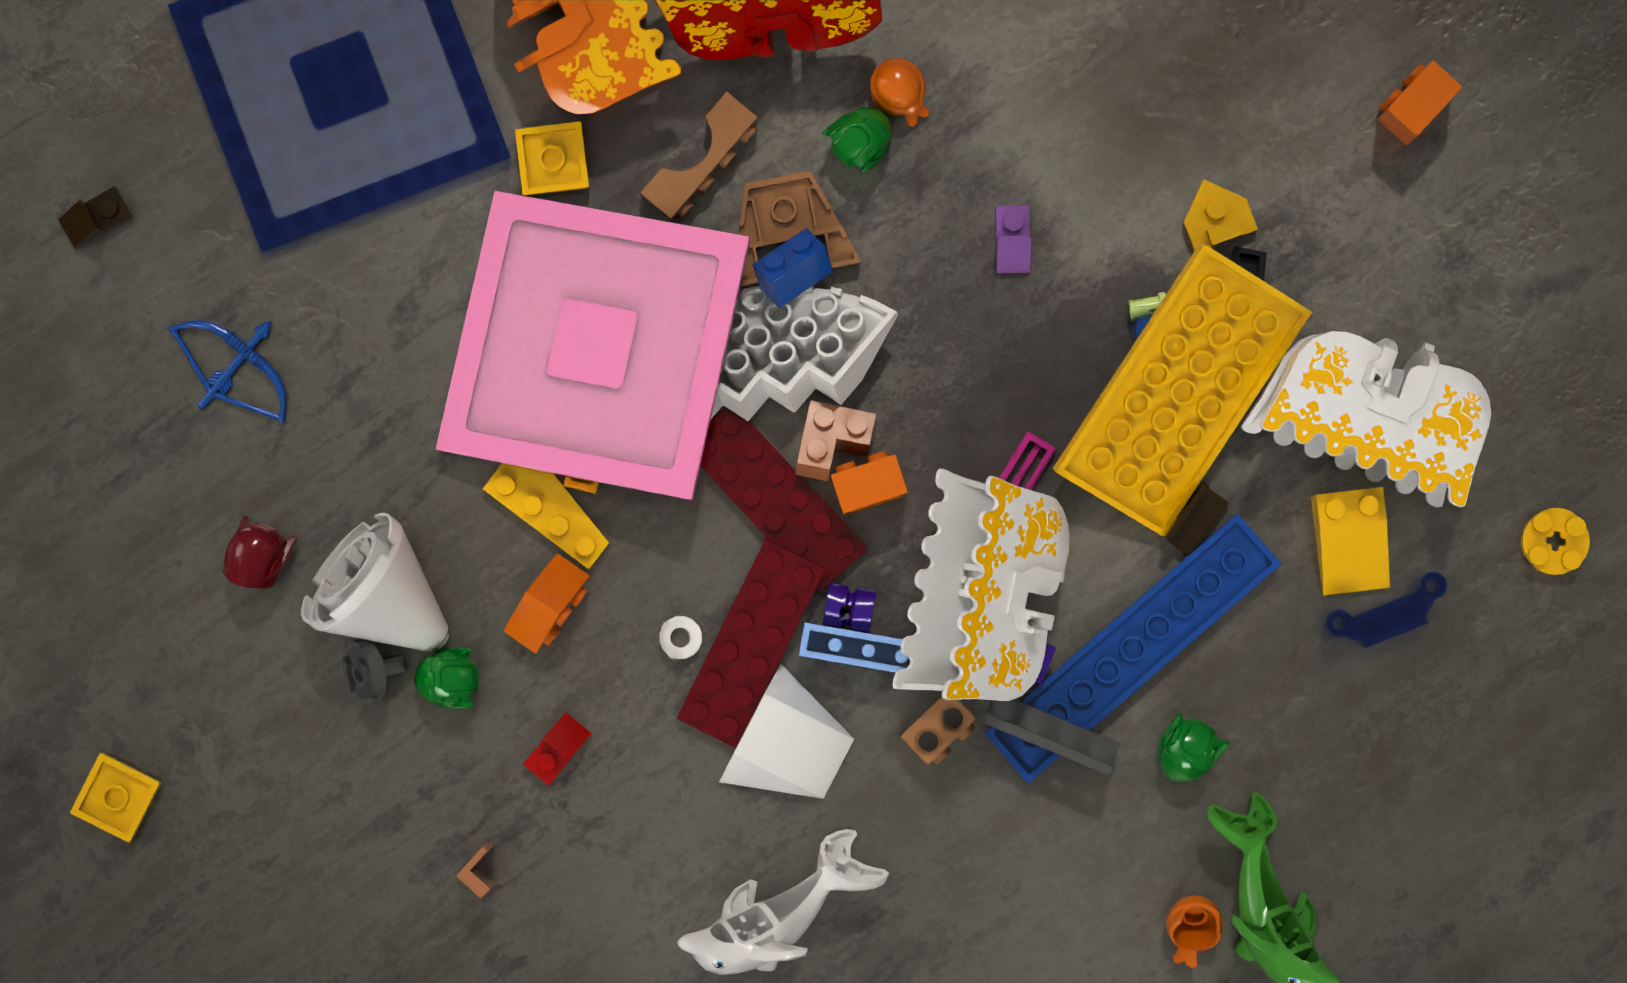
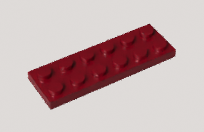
[701,407,868,594]
[676,538,826,748]

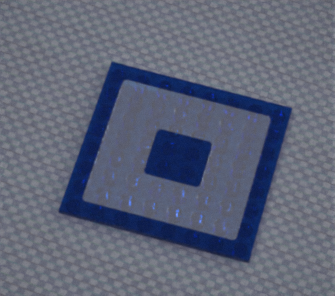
[168,0,511,253]

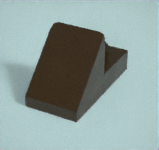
[58,186,133,249]

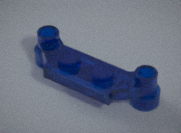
[1325,572,1447,648]

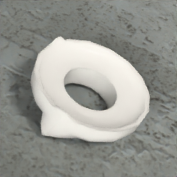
[659,616,702,659]

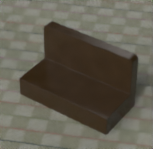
[1162,482,1229,556]

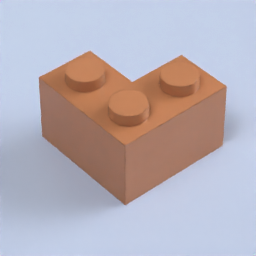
[795,400,876,481]

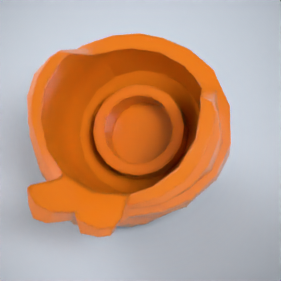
[869,58,929,127]
[1166,895,1223,969]

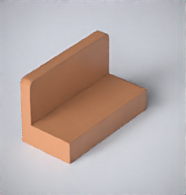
[456,842,496,899]

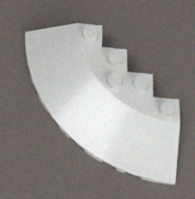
[711,286,898,421]

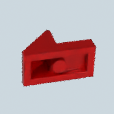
[523,712,592,786]

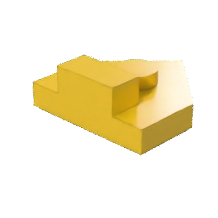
[1183,179,1258,252]

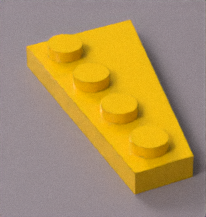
[483,463,610,570]

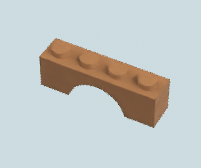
[640,91,758,223]

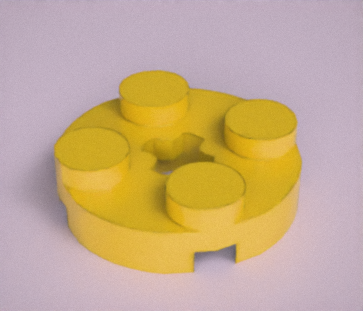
[1520,508,1590,575]

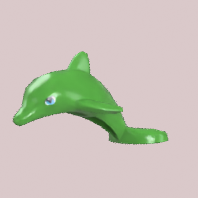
[1207,791,1342,983]

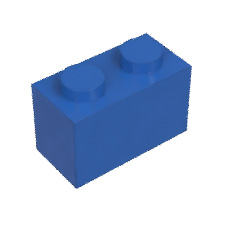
[752,228,833,308]

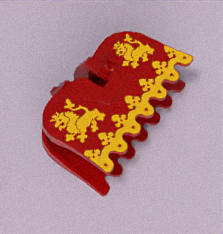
[655,0,882,60]

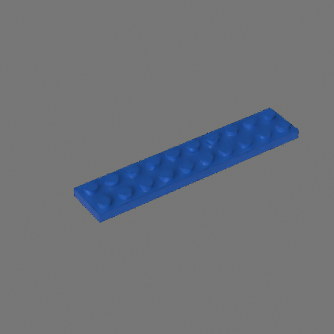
[984,513,1281,784]

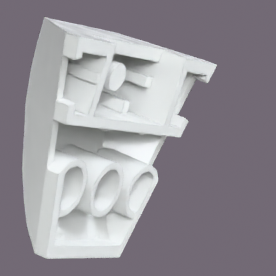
[719,663,854,799]

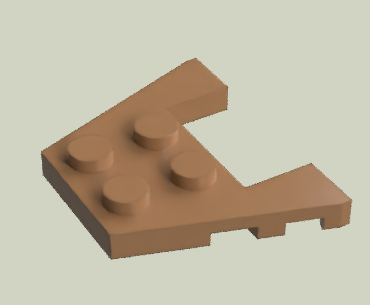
[738,171,861,287]

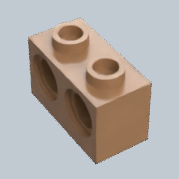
[899,695,976,765]

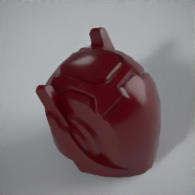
[223,516,297,589]

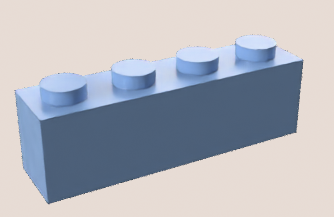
[799,623,910,673]

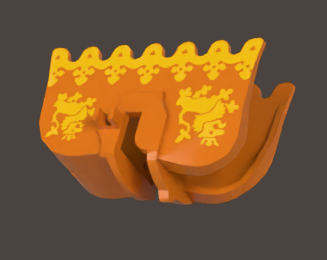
[505,0,681,115]

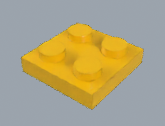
[515,121,590,196]
[70,752,162,843]

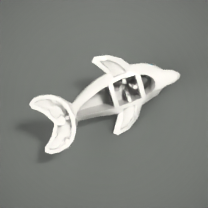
[677,829,889,975]

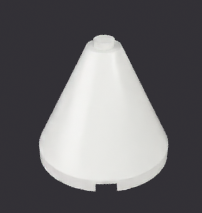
[301,513,449,652]

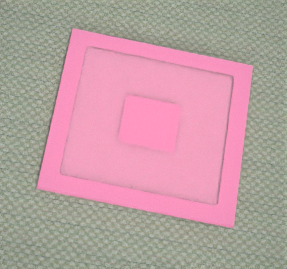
[436,191,751,501]

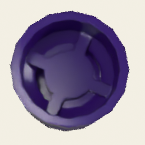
[823,583,876,633]

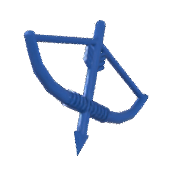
[168,320,286,424]

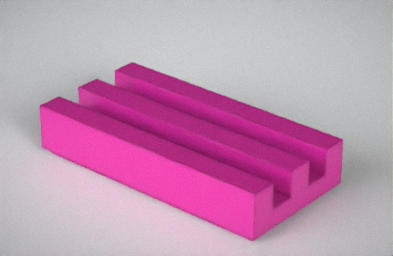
[999,431,1056,490]

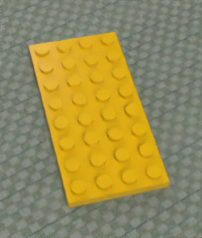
[1053,242,1312,536]

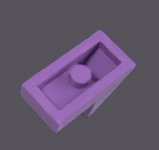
[995,205,1031,274]

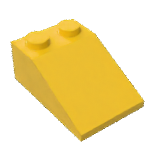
[1311,487,1390,596]

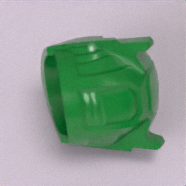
[822,107,892,174]
[414,647,479,709]
[1158,713,1230,782]

